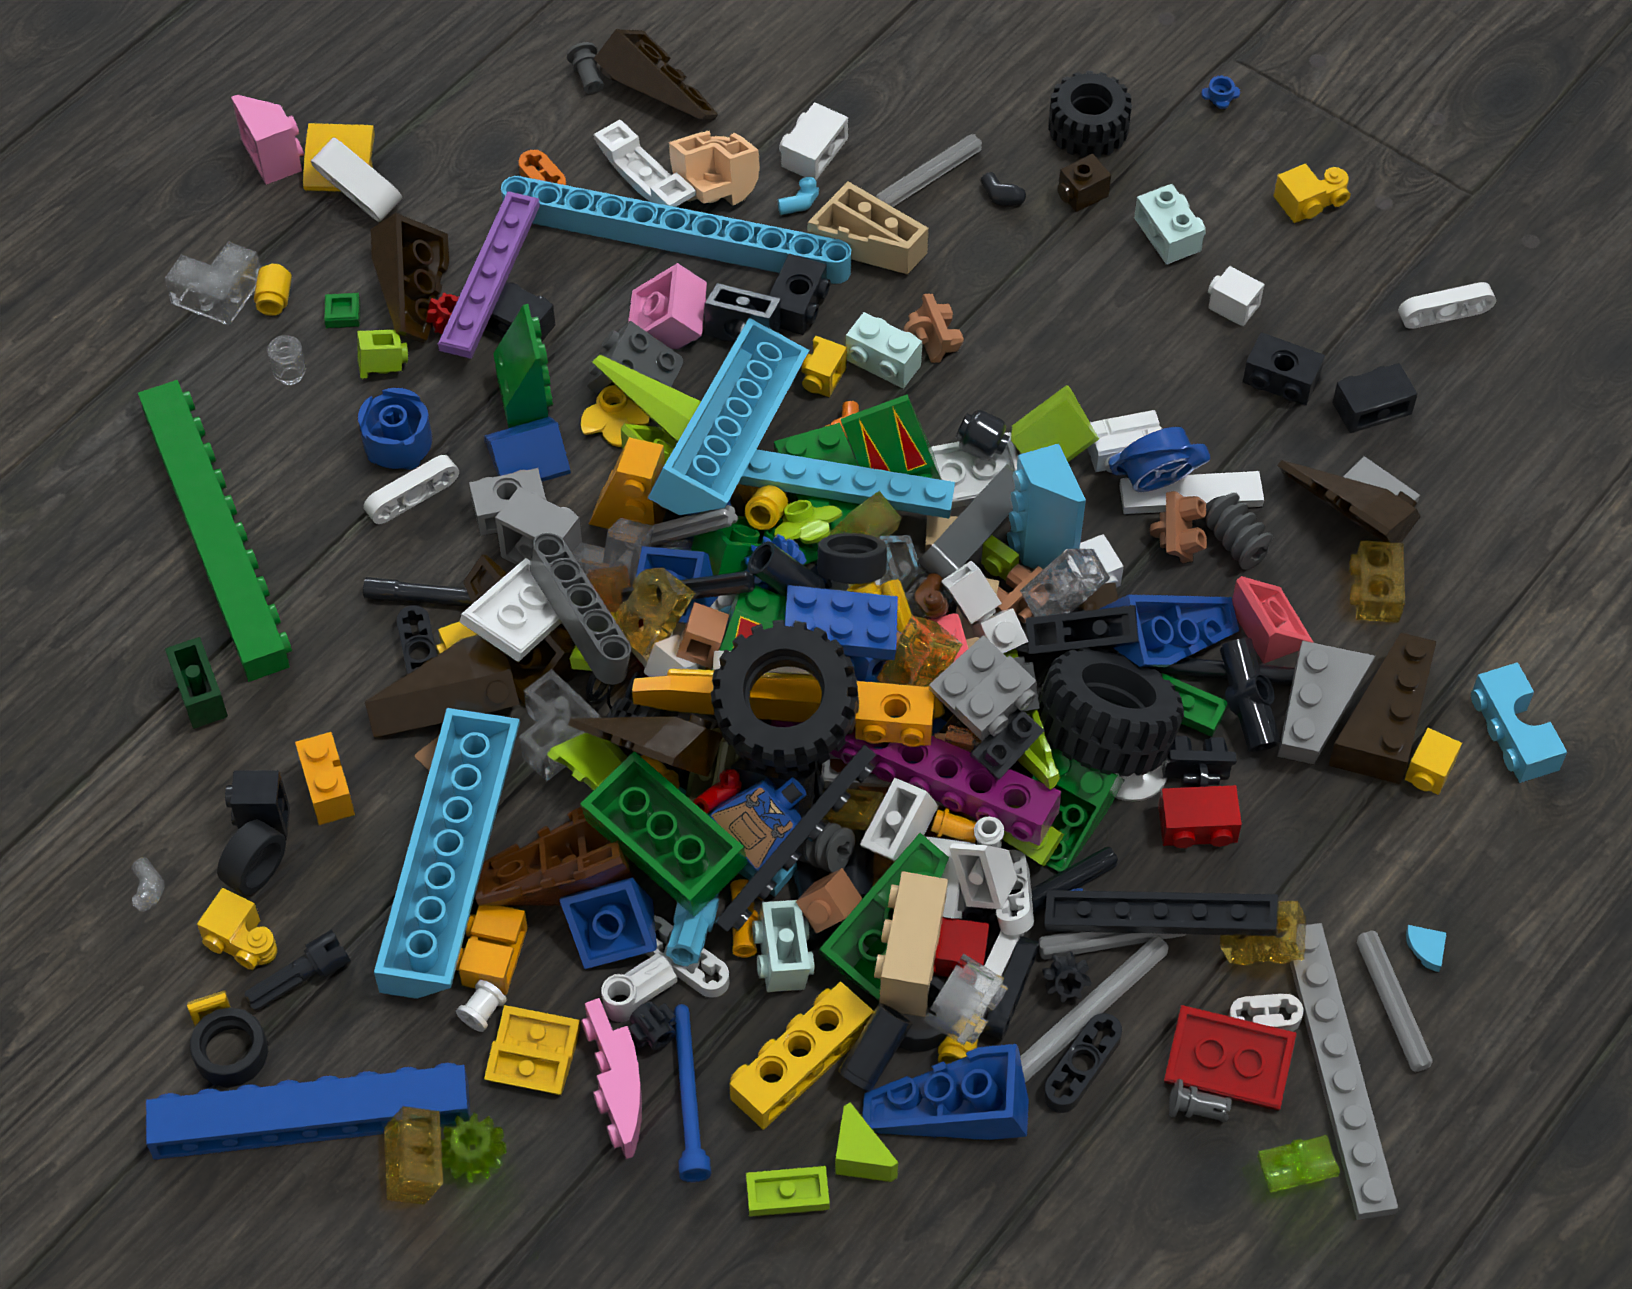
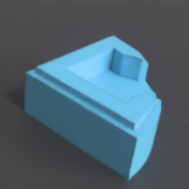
[1406,925,1446,972]

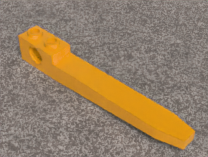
[632,675,935,747]

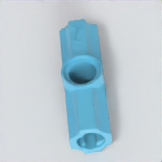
[666,892,720,967]

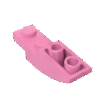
[581,998,642,1159]

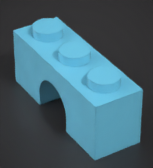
[1471,662,1567,783]

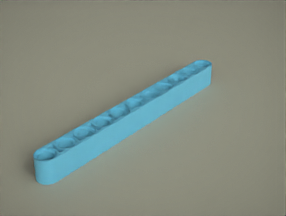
[501,176,851,284]

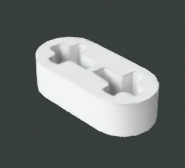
[1228,994,1303,1032]

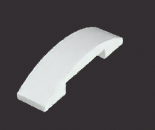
[594,120,696,207]

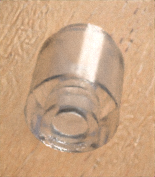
[267,335,306,385]

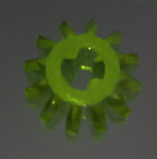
[438,1112,507,1183]

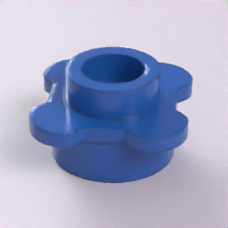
[1201,76,1240,109]

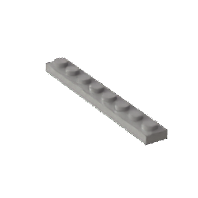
[1282,923,1398,1220]

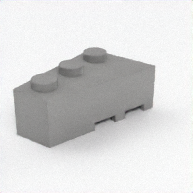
[1277,641,1375,764]

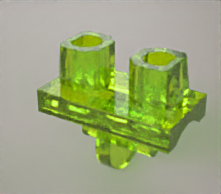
[1257,1135,1340,1192]

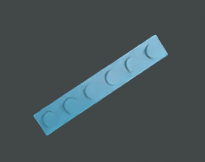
[739,449,955,519]

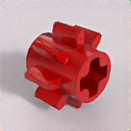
[426,293,460,334]

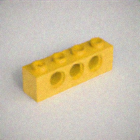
[729,982,874,1130]

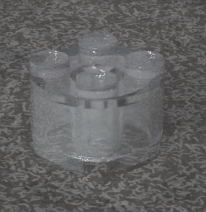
[923,953,1008,1046]

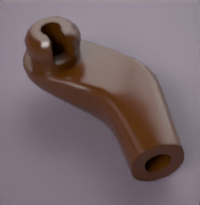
[914,573,949,619]

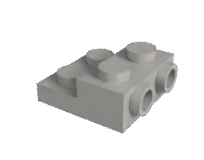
[929,635,1037,741]

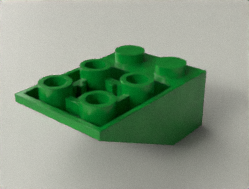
[493,304,553,428]
[1003,746,1125,872]

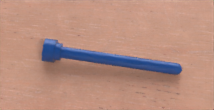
[674,1004,711,1182]

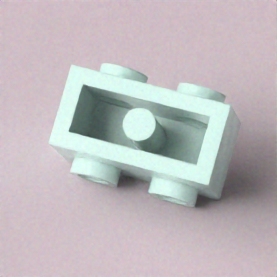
[1134,184,1206,265]
[846,312,922,389]
[752,900,814,992]

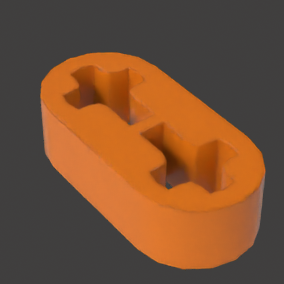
[519,150,566,185]

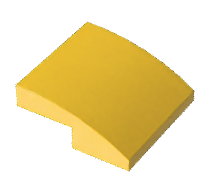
[303,123,375,191]
[484,1005,581,1095]

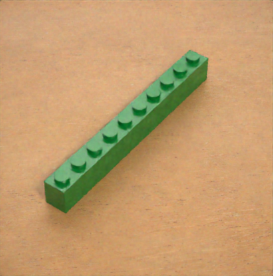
[138,380,293,682]

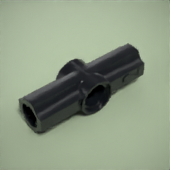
[1220,638,1281,752]

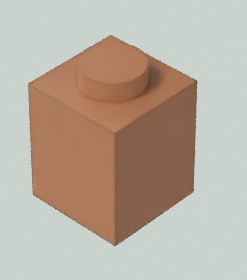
[676,602,729,668]
[796,868,862,933]

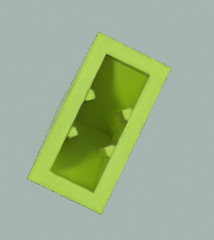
[835,1102,898,1182]

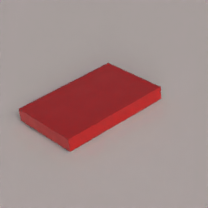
[1164,1005,1297,1111]

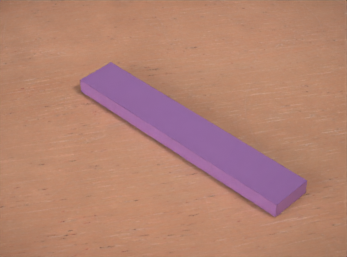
[438,191,540,359]

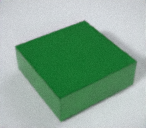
[324,293,360,328]

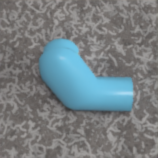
[777,177,819,215]

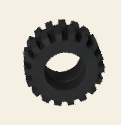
[1048,71,1132,158]

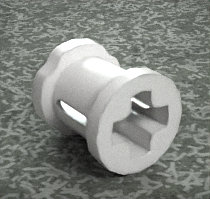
[456,980,507,1032]

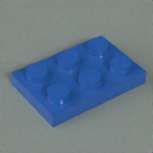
[784,585,898,660]

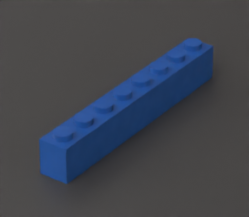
[146,1063,471,1159]

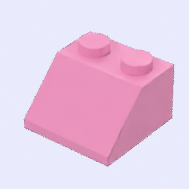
[231,95,304,185]
[629,263,707,349]

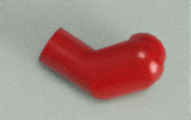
[693,769,742,814]

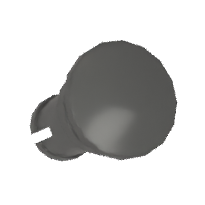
[566,42,604,94]
[1169,1079,1231,1123]

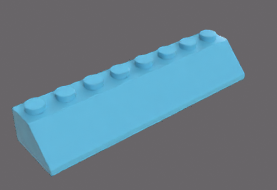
[648,318,809,515]
[374,708,520,999]

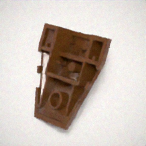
[476,807,636,906]

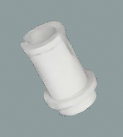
[974,816,1004,848]

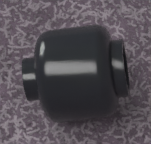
[955,410,1010,461]

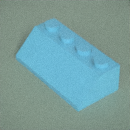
[1007,443,1086,583]

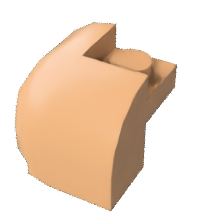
[669,131,760,206]

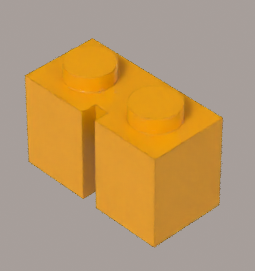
[295,732,355,825]
[456,906,528,995]

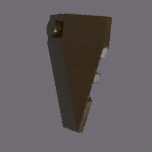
[1277,460,1421,551]
[568,714,723,777]

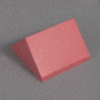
[1232,576,1314,664]

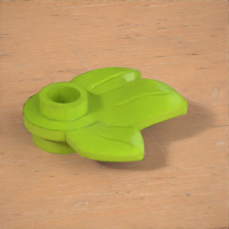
[774,500,843,544]

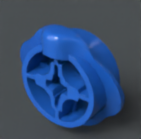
[1108,427,1211,492]

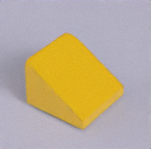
[187,990,230,1026]

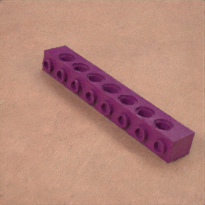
[771,720,1061,846]

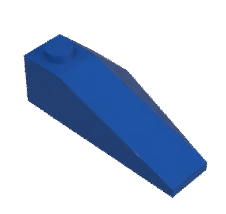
[1100,595,1239,667]
[863,1044,1029,1140]

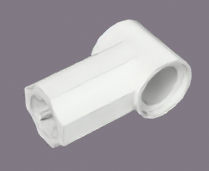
[602,953,677,1022]

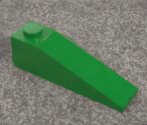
[818,833,949,1000]

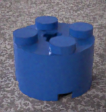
[358,388,432,470]

